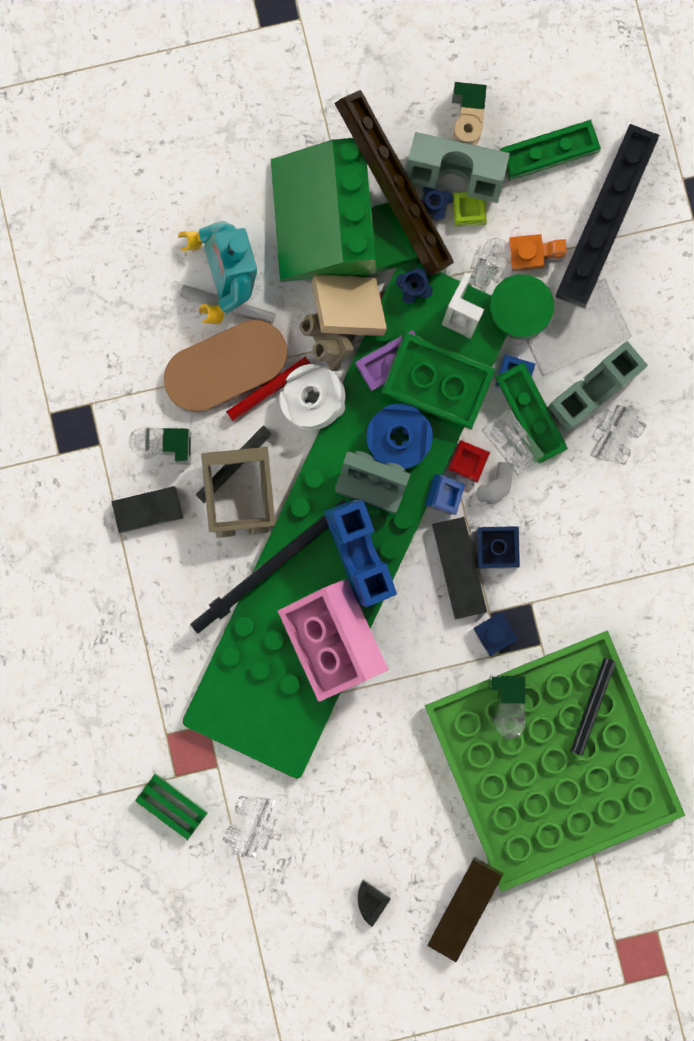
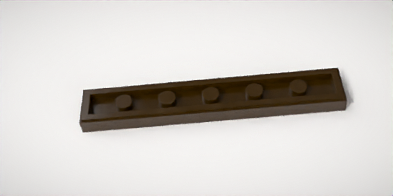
[334,90,454,277]

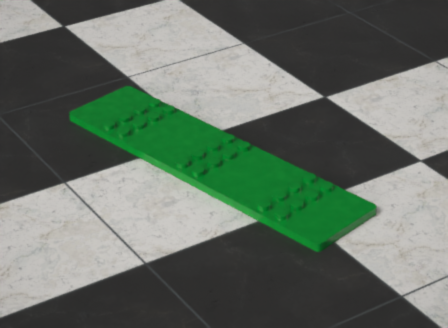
[183,261,507,779]

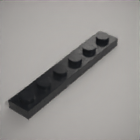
[555,124,660,309]

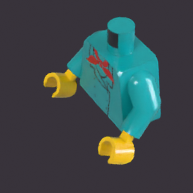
[178,221,257,325]

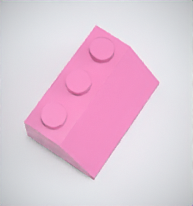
[278,579,389,702]

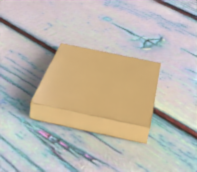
[312,274,387,336]

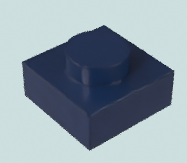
[473,611,518,656]

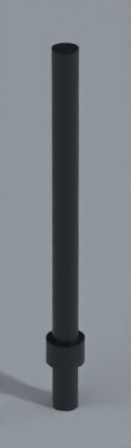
[190,499,346,634]

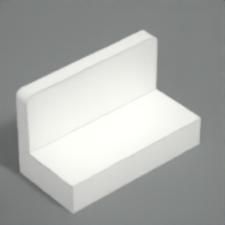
[442,273,484,339]

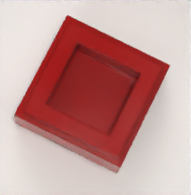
[448,440,490,483]

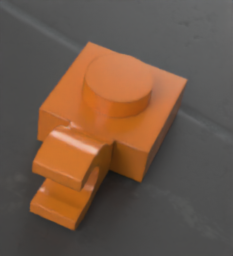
[509,234,567,271]

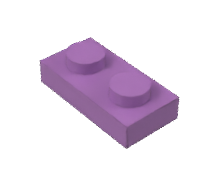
[355,330,416,391]

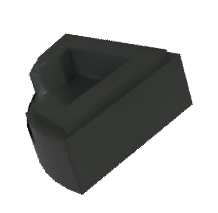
[358,879,391,927]

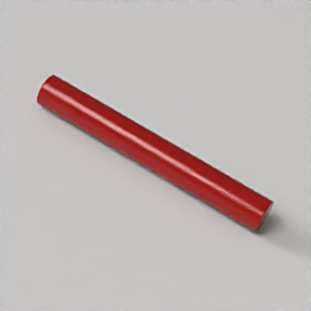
[226,356,311,422]

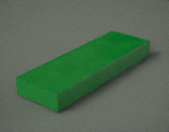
[499,119,601,181]
[494,362,568,464]

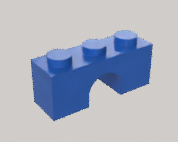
[324,500,397,607]

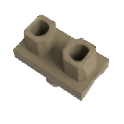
[299,313,356,371]

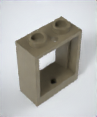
[201,447,276,538]

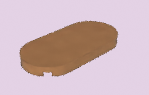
[164,320,288,413]

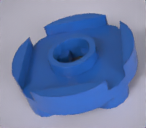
[367,404,433,470]

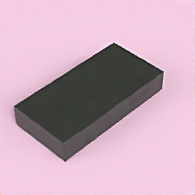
[111,486,183,534]

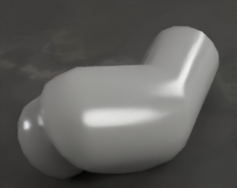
[476,462,514,504]

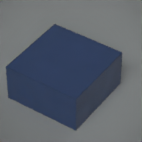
[476,526,520,569]

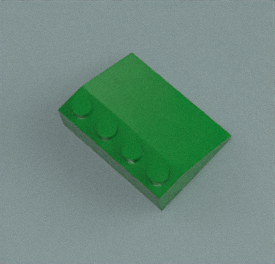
[271,138,377,282]

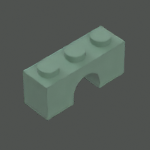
[406,132,510,203]
[547,341,648,433]

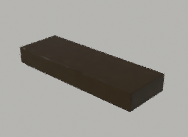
[427,857,504,962]

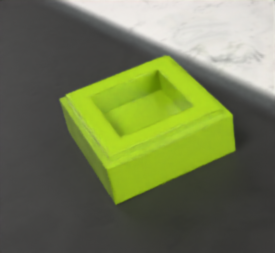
[452,192,487,227]

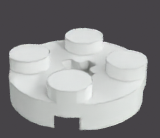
[279,364,345,431]

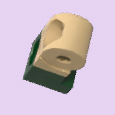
[452,82,487,145]

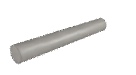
[180,285,276,325]

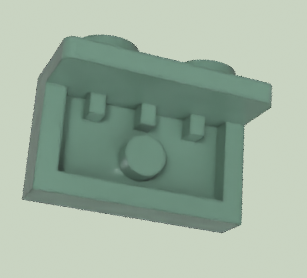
[335,451,410,514]

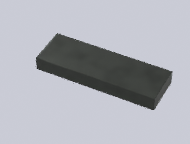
[432,517,487,620]

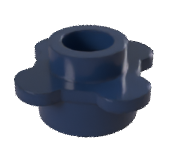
[421,187,453,221]
[396,268,433,304]

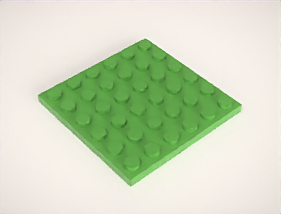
[424,630,686,892]

